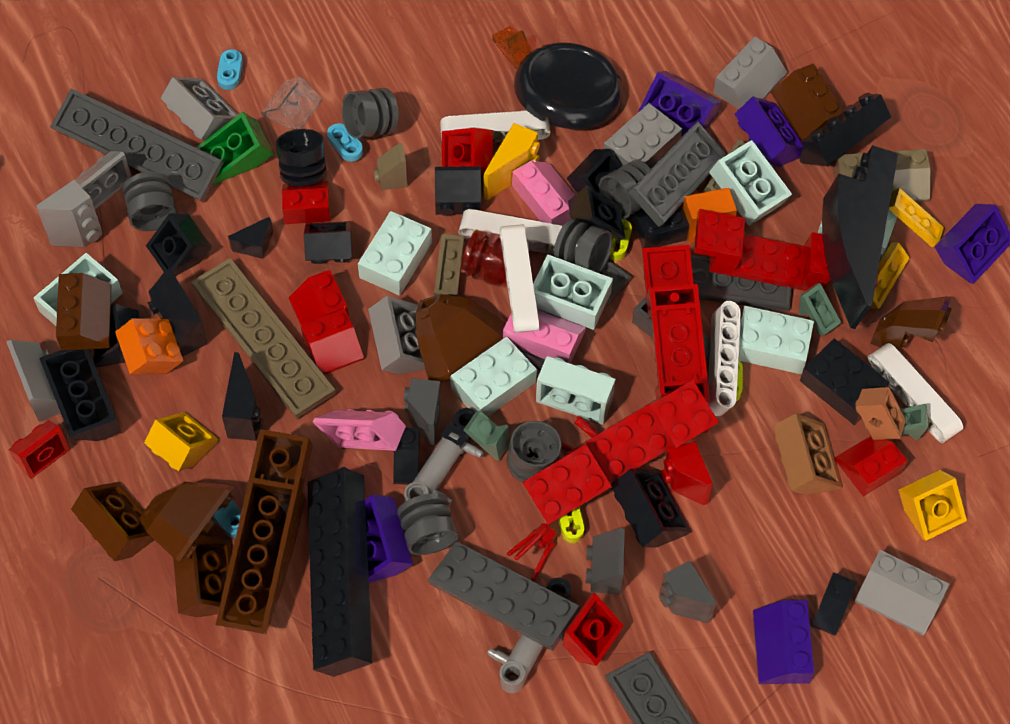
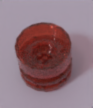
[461,229,506,288]

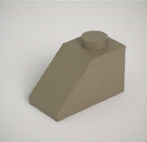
[373,143,407,191]

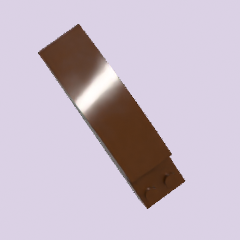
[216,429,313,635]

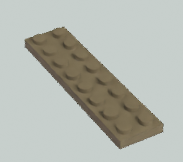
[191,258,336,419]

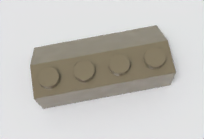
[833,149,930,202]

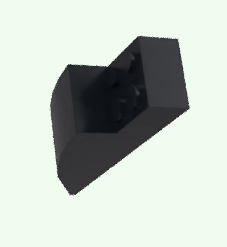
[822,145,898,329]

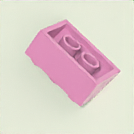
[512,161,575,226]
[503,310,586,364]
[313,409,406,451]

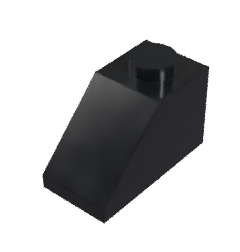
[393,428,420,485]
[812,572,857,636]

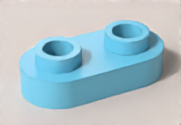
[217,50,243,90]
[327,123,363,162]
[213,500,241,538]

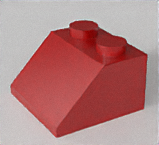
[442,127,493,176]
[282,181,330,225]
[288,270,349,325]
[301,308,364,375]
[8,420,70,479]
[834,436,907,497]
[661,441,713,505]
[563,593,624,666]

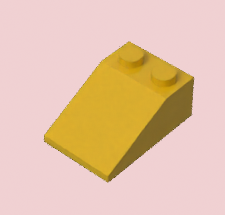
[484,123,540,200]

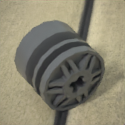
[342,88,399,138]
[599,160,650,219]
[122,172,177,231]
[554,218,613,273]
[506,421,562,482]
[397,493,459,555]

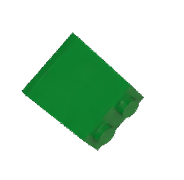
[196,112,274,185]

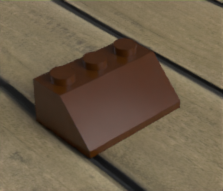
[771,63,843,142]
[56,273,111,351]
[71,482,154,561]
[173,535,231,617]

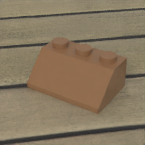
[773,414,842,495]

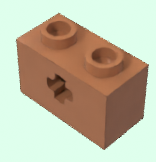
[856,387,906,440]

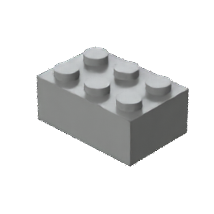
[604,103,682,169]

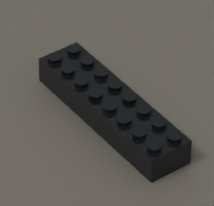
[307,467,373,677]

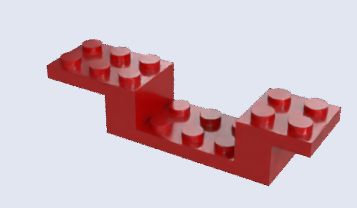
[694,209,878,291]
[642,245,710,433]
[522,379,719,525]

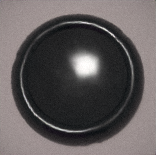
[514,42,623,129]

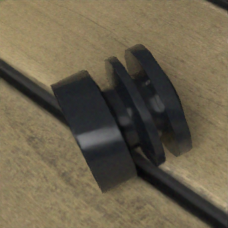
[276,129,327,187]

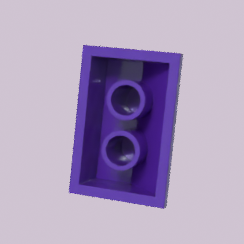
[639,71,722,136]
[735,96,803,167]
[934,204,1010,284]
[365,495,413,583]
[753,600,814,684]

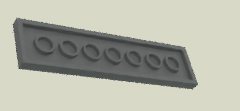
[50,88,224,202]

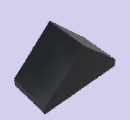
[228,217,273,259]

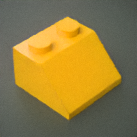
[144,412,219,471]
[898,470,967,541]

